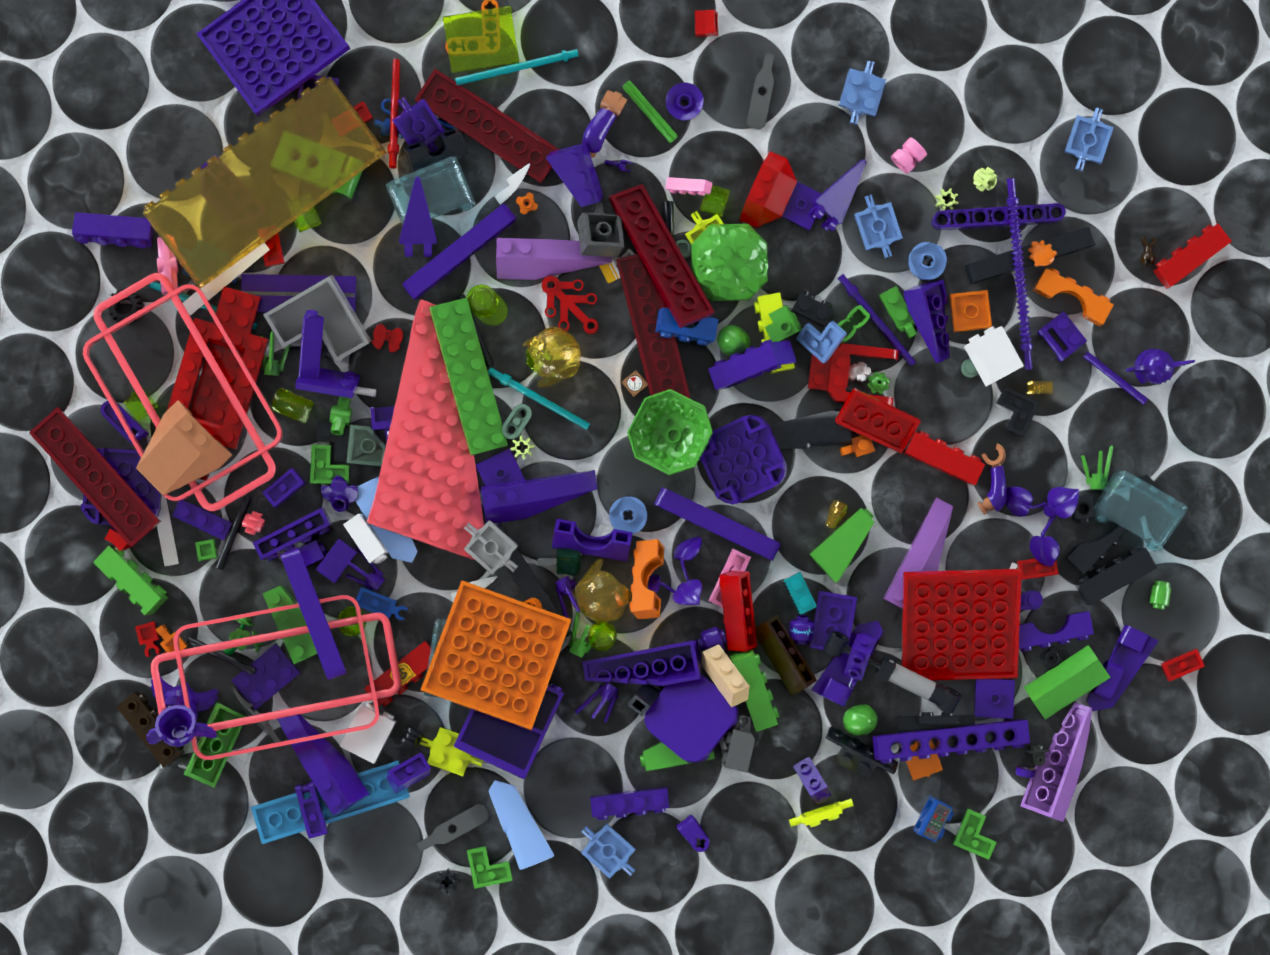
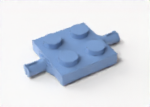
[838,61,886,125]
[1064,108,1114,172]
[854,194,903,258]
[581,823,636,879]

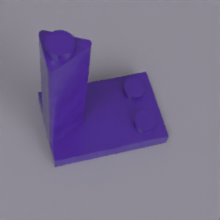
[295,310,360,398]

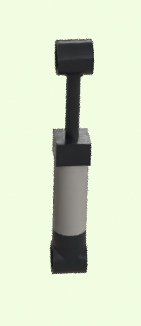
[823,631,962,714]

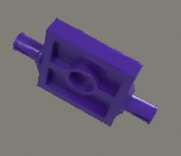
[392,97,445,152]

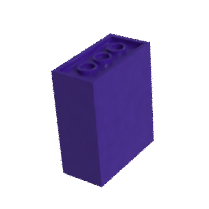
[454,684,564,780]

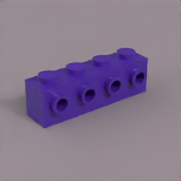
[72,212,155,248]
[253,508,333,562]
[590,787,669,820]

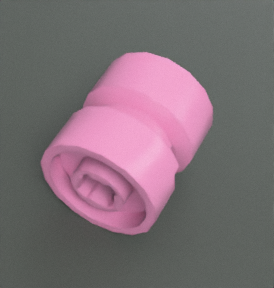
[891,138,927,174]

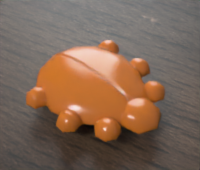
[1028,240,1057,267]

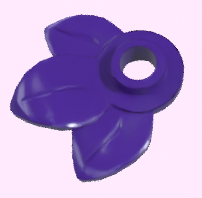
[321,475,358,512]

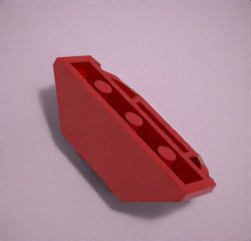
[739,151,797,228]

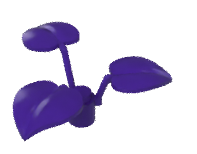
[1006,486,1079,566]
[648,537,702,605]

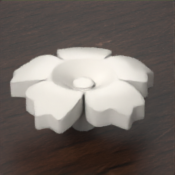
[849,362,872,382]

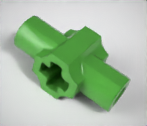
[330,396,352,436]

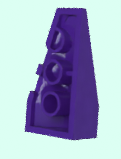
[903,279,950,363]

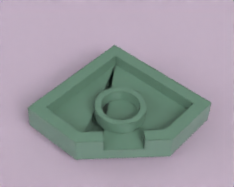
[346,425,386,466]

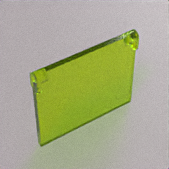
[443,6,519,73]

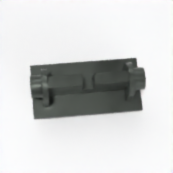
[1023,744,1049,766]

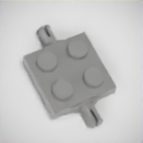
[464,520,518,575]

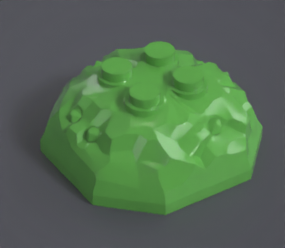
[691,224,768,301]
[627,389,713,476]

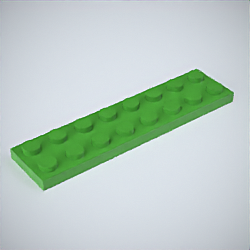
[429,298,508,456]

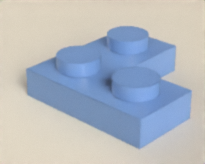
[796,321,847,364]

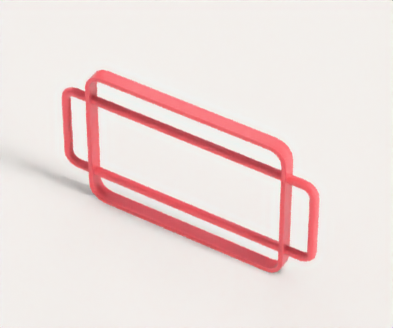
[83,273,283,511]
[151,595,401,760]

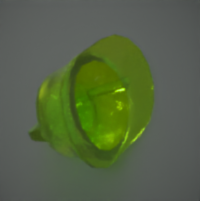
[467,284,508,326]

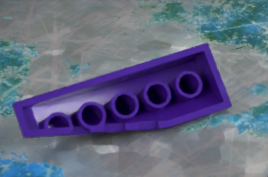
[481,470,597,524]
[582,640,701,686]
[277,707,370,816]

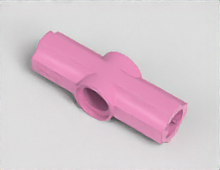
[157,235,179,295]

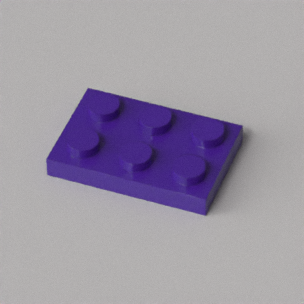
[810,591,858,654]
[231,643,301,710]

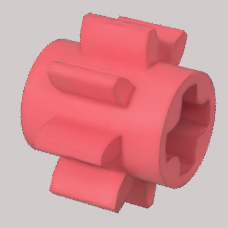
[242,511,266,535]

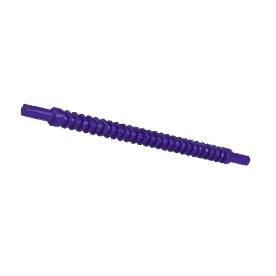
[1007,178,1033,370]

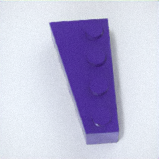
[708,340,797,390]

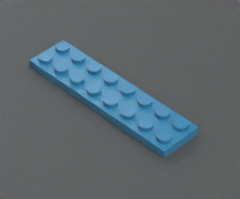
[251,760,410,844]

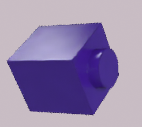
[299,540,327,567]

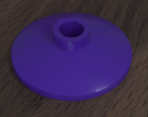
[666,82,704,121]

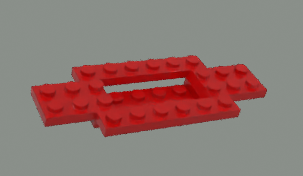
[167,287,269,481]

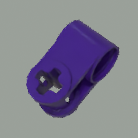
[676,814,710,852]

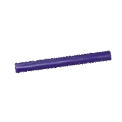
[1083,352,1148,405]

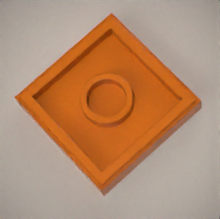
[949,290,992,332]

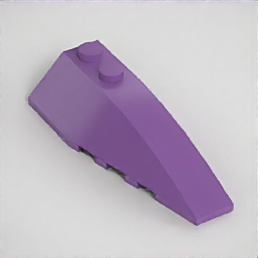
[496,238,612,280]
[883,497,953,609]
[1020,702,1092,822]

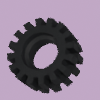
[107,289,144,325]

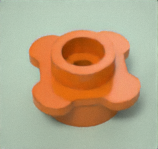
[516,193,538,215]

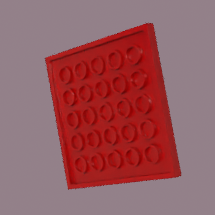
[901,569,1022,680]

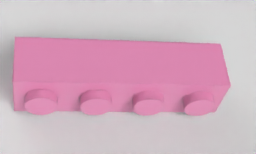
[665,177,712,196]

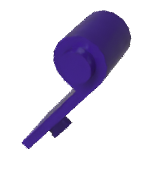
[1020,590,1043,610]

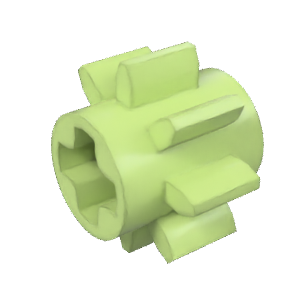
[973,167,997,192]
[935,188,959,210]
[510,436,535,460]

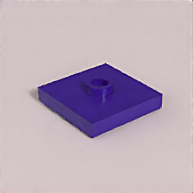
[782,182,822,231]
[476,448,525,486]
[974,679,1015,719]

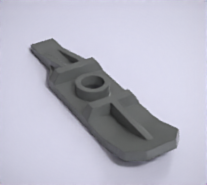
[747,53,775,130]
[230,686,281,742]
[416,804,489,852]

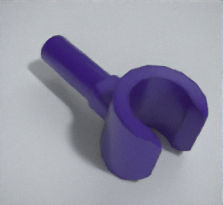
[604,159,632,172]

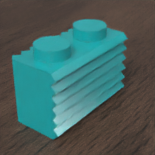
[783,572,817,614]

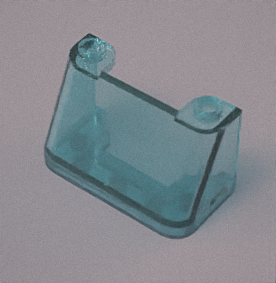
[385,156,476,226]
[1094,470,1188,552]

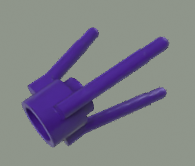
[346,546,385,591]
[555,576,591,618]
[575,682,619,722]

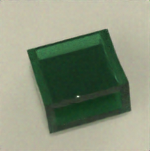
[557,548,580,577]

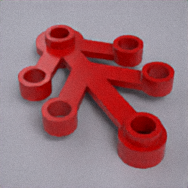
[542,276,599,334]

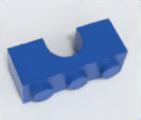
[655,307,718,346]

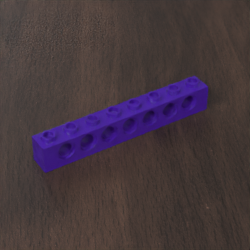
[872,719,1030,763]

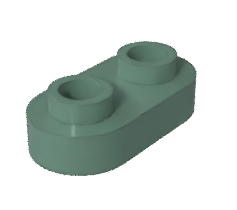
[502,404,532,440]

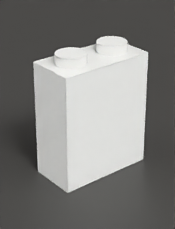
[964,326,1024,386]
[343,514,388,564]
[340,703,397,764]

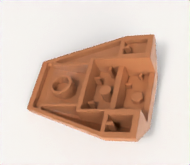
[136,400,232,496]

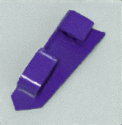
[811,621,883,707]
[1087,625,1158,711]

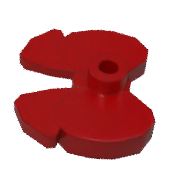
[372,324,403,353]

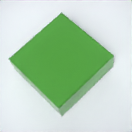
[195,539,219,561]

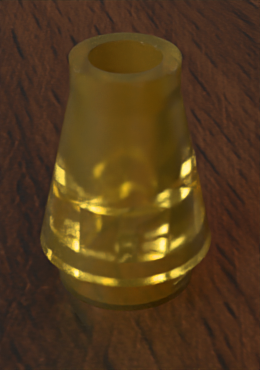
[825,499,848,529]

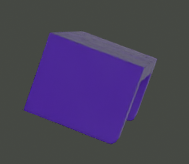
[370,406,395,431]
[262,468,307,508]
[316,538,359,583]
[386,753,431,794]

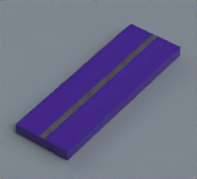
[241,274,357,313]

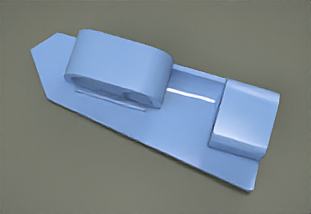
[355,477,418,563]
[488,780,554,870]

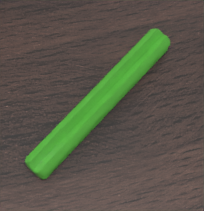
[623,81,677,143]

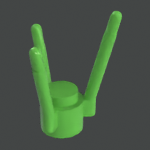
[260,331,291,376]
[1081,446,1113,489]
[569,611,606,657]

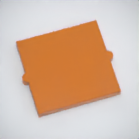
[906,739,943,781]

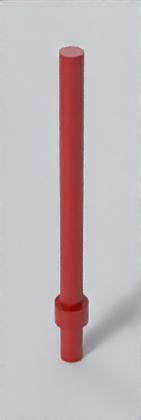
[387,59,400,169]

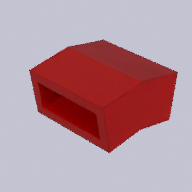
[695,10,718,37]
[105,528,130,551]

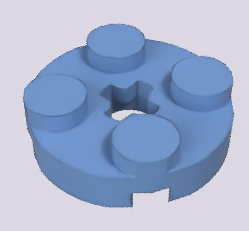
[908,242,947,281]
[609,496,647,534]

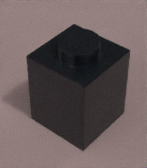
[627,684,660,716]

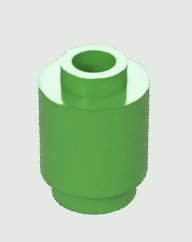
[1149,581,1171,610]

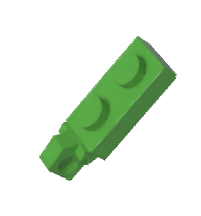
[879,286,917,339]

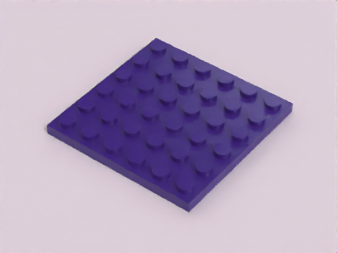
[197,0,351,117]

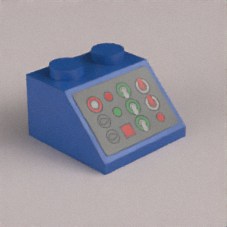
[913,795,954,842]

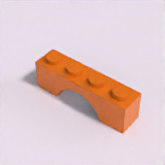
[1032,268,1114,327]
[629,539,665,619]

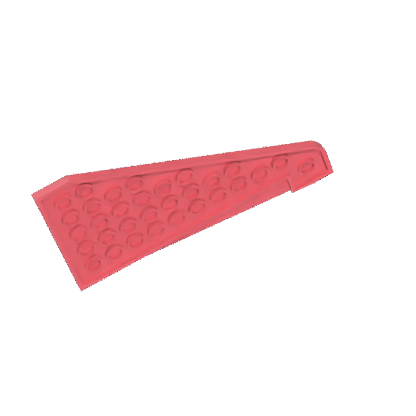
[366,299,484,560]

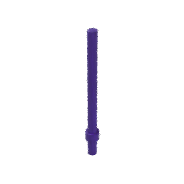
[837,274,916,367]

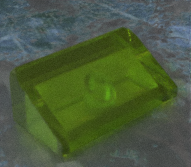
[271,388,314,424]

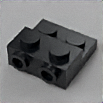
[791,291,834,336]

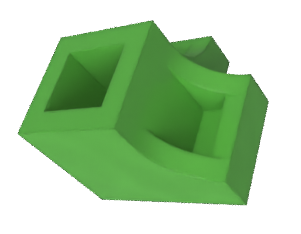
[765,305,802,342]

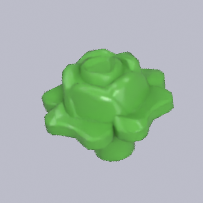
[867,372,890,395]

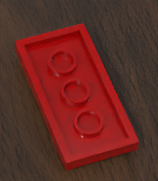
[835,388,921,454]

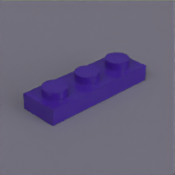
[172,500,233,541]

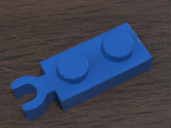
[356,587,408,621]

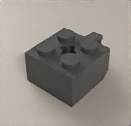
[577,202,624,257]
[721,715,755,773]

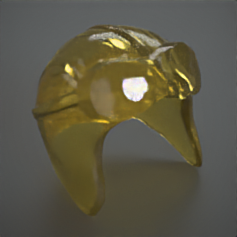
[523,327,581,388]
[574,559,632,622]

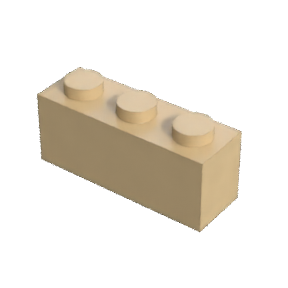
[701,644,750,707]

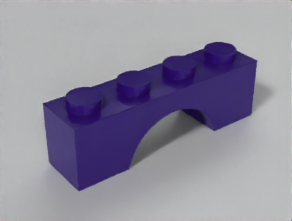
[552,519,633,562]
[1019,611,1094,652]

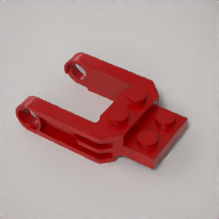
[808,343,899,406]

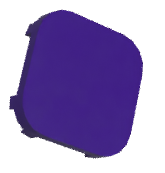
[700,415,787,505]
[81,448,162,525]
[645,674,738,763]

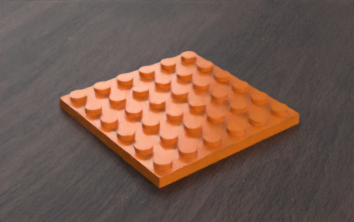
[421,581,572,730]

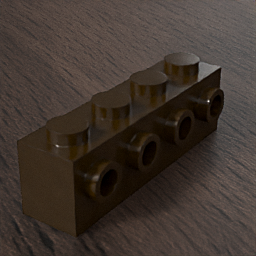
[755,614,817,695]
[116,691,185,768]

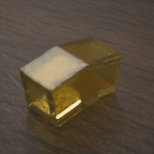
[1028,381,1053,394]

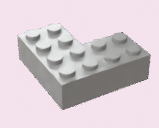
[263,275,371,362]

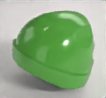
[717,325,750,357]
[843,704,878,736]

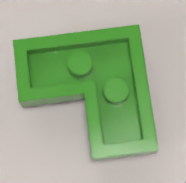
[310,445,350,485]
[953,808,996,860]
[467,846,513,889]

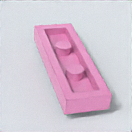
[708,549,751,608]

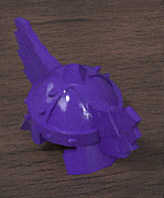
[1126,348,1195,385]
[150,675,219,719]
[146,705,217,747]

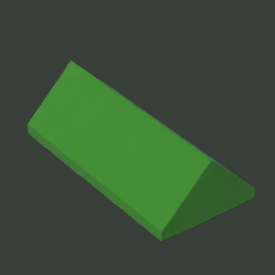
[1024,645,1111,720]
[184,702,247,788]

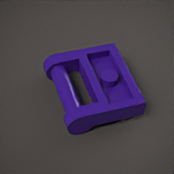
[1037,311,1087,362]

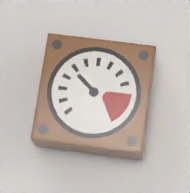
[621,370,648,397]

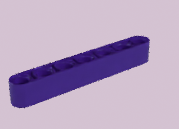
[402,203,517,300]
[931,203,1066,231]
[654,487,781,561]
[280,547,347,680]

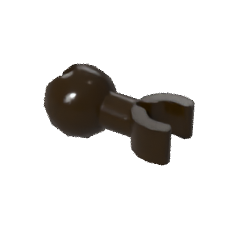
[1140,236,1156,267]

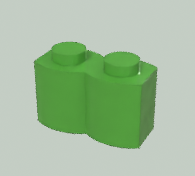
[837,305,870,344]

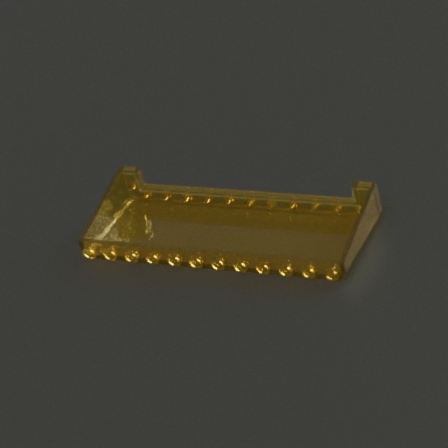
[142,75,387,289]

